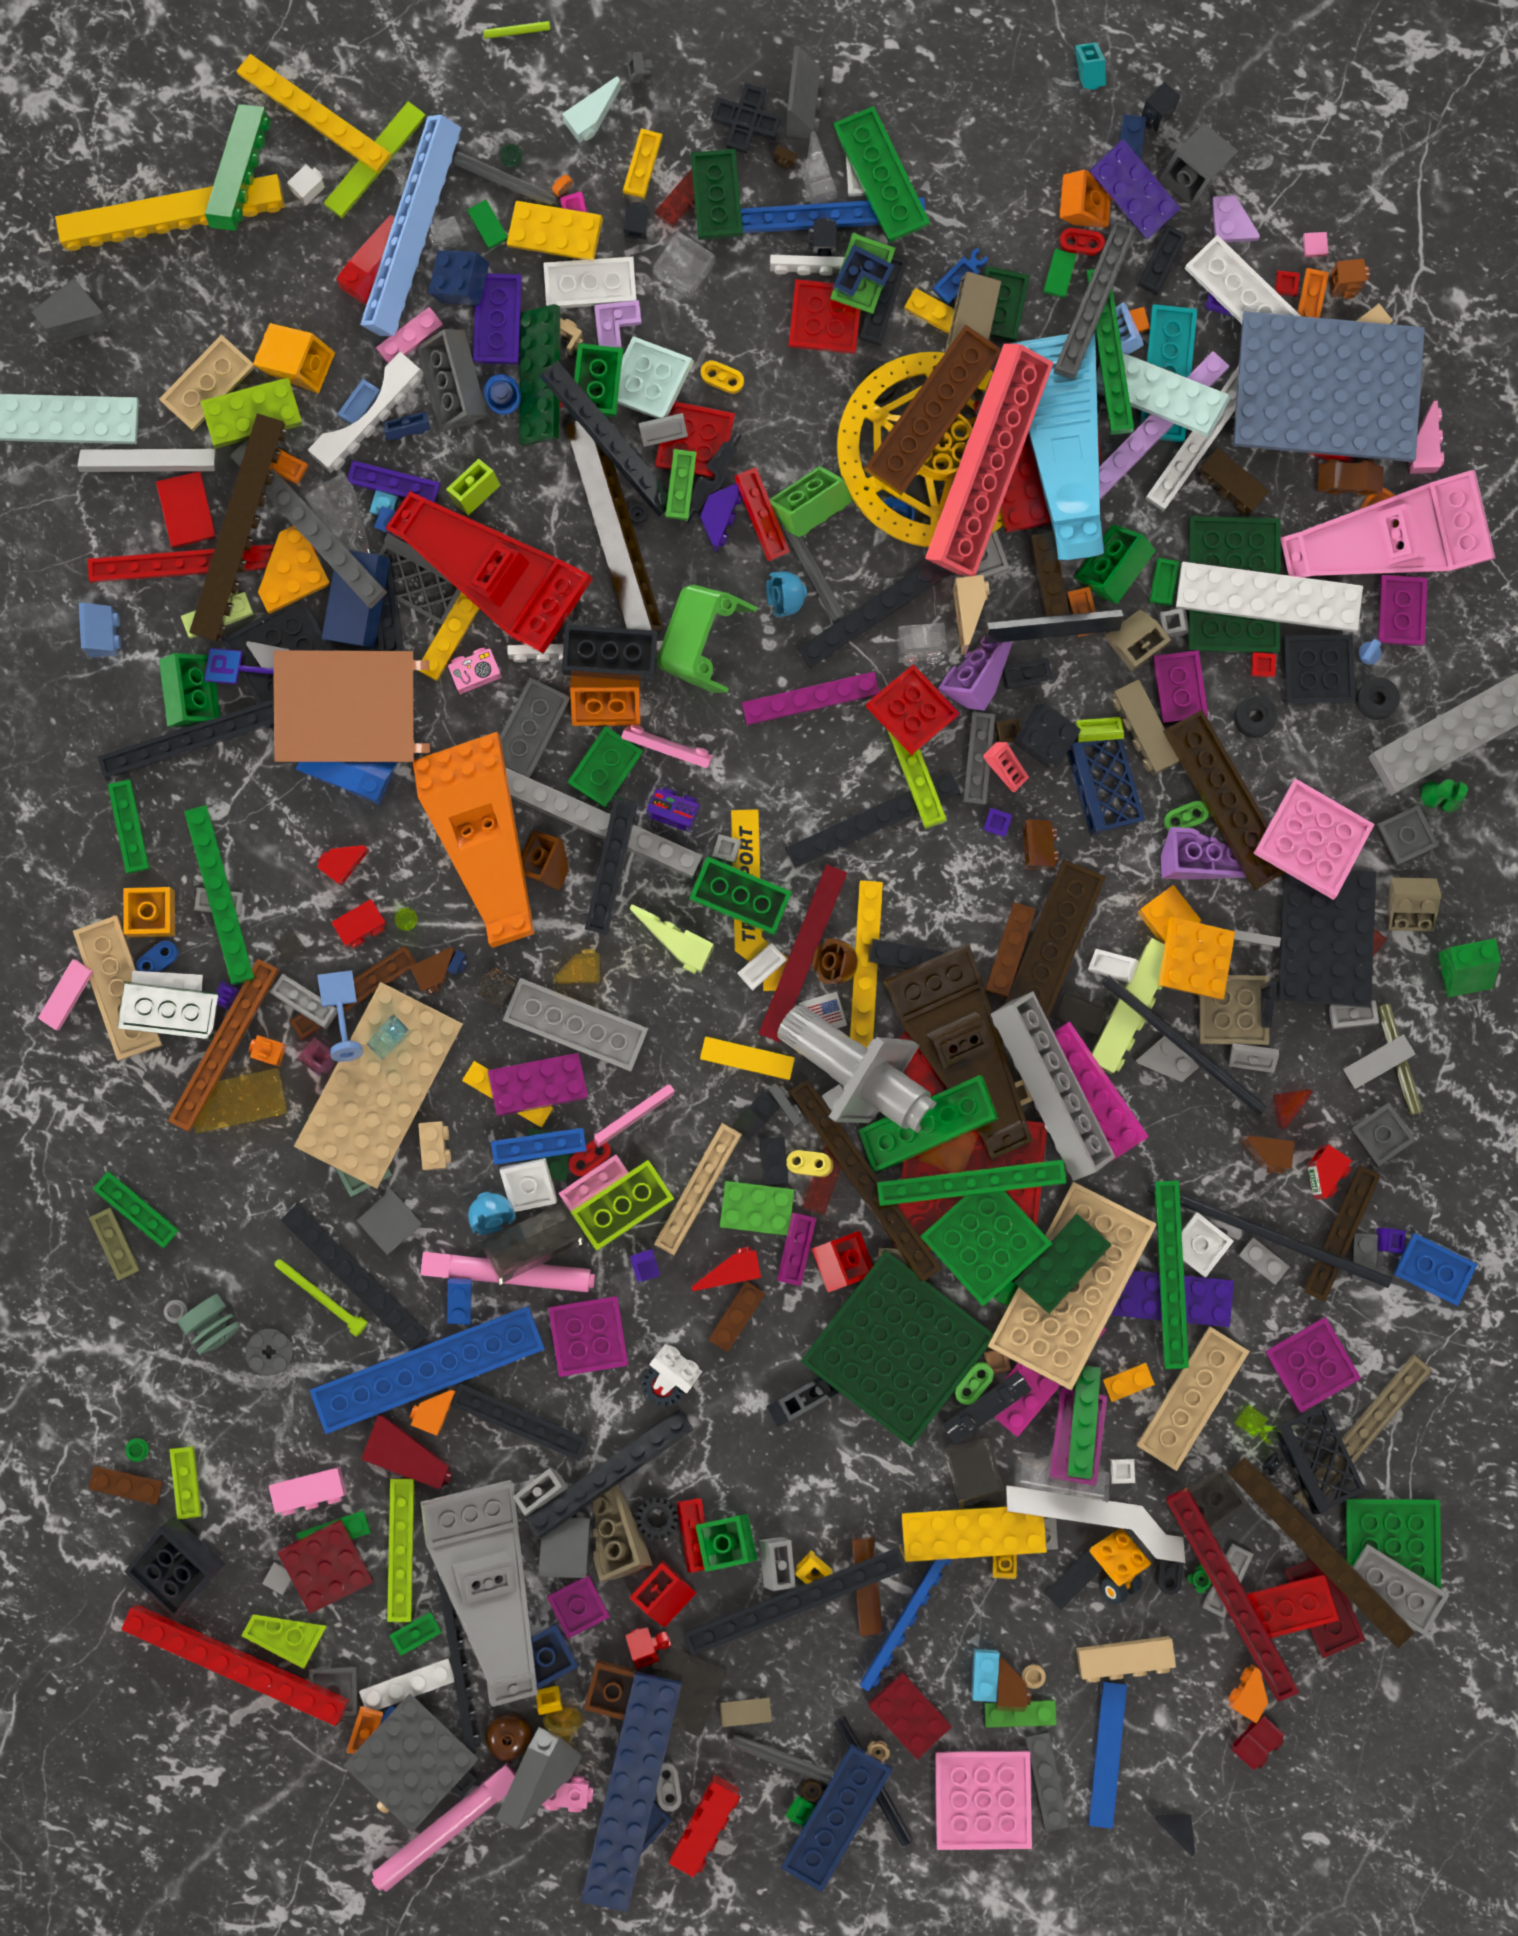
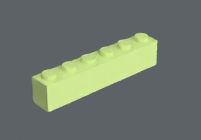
[1091,938,1165,1074]

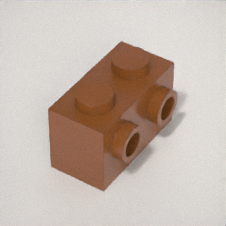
[1328,259,1369,299]

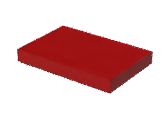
[156,471,217,548]

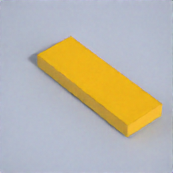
[623,128,663,199]

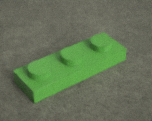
[666,449,697,521]
[984,1700,1056,1727]

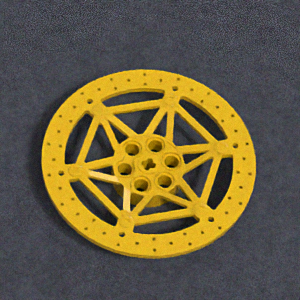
[837,352,1036,548]

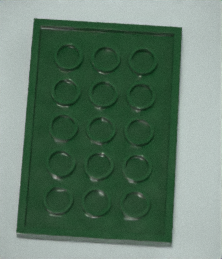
[1188,516,1281,654]

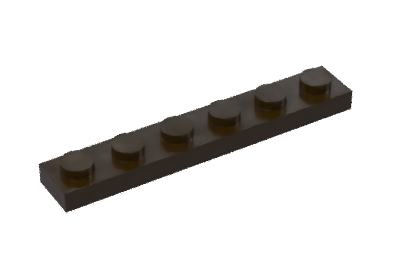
[1302,1165,1381,1302]

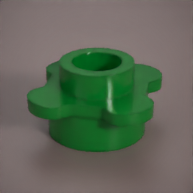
[1187,1565,1212,1593]

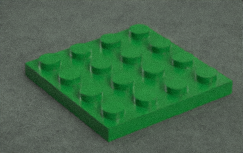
[920,1191,1052,1306]
[1345,1498,1441,1589]

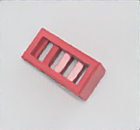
[983,742,1029,792]

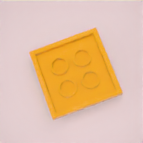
[1158,917,1235,1000]

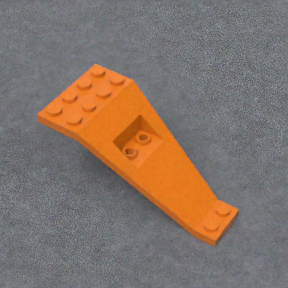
[413,732,535,948]

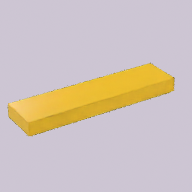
[700,1037,795,1080]

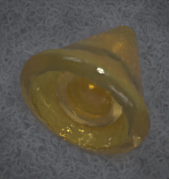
[543,1708,583,1745]

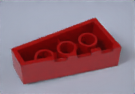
[669,1774,741,1878]

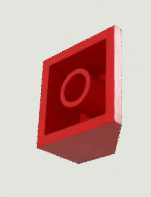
[812,1231,873,1292]

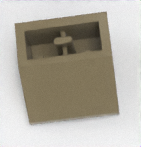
[1104,609,1171,672]
[1388,878,1441,932]

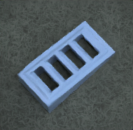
[1116,302,1144,355]

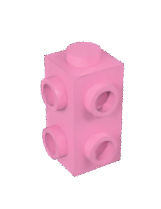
[541,1776,593,1812]

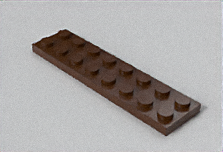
[864,324,1002,496]

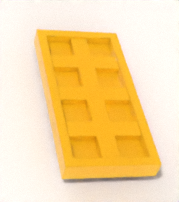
[506,201,603,261]

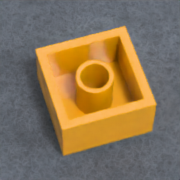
[123,887,175,937]

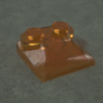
[918,1131,979,1173]

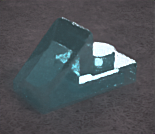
[367,1014,410,1060]

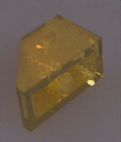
[553,949,601,984]

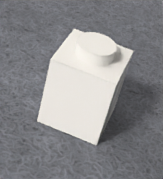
[287,164,325,205]

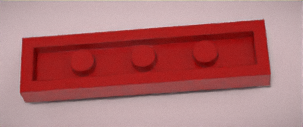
[734,467,790,561]

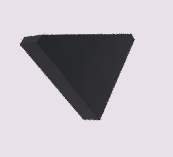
[1260,981,1277,1028]

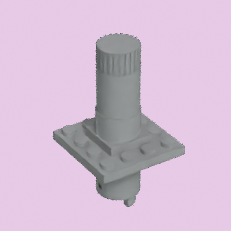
[778,1004,936,1133]

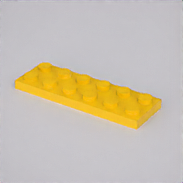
[902,1506,1047,1562]

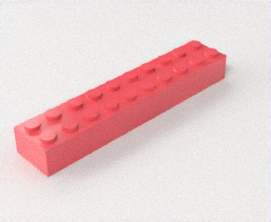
[925,344,1054,577]

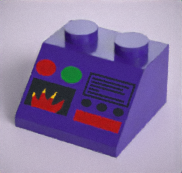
[646,788,700,833]

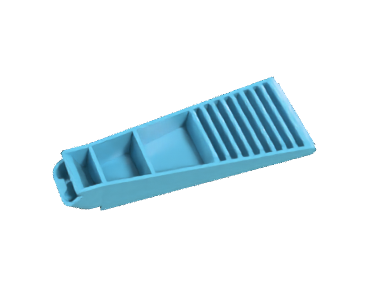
[1012,332,1104,560]

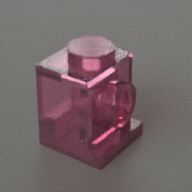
[296,1037,335,1076]

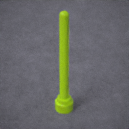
[275,1259,368,1337]

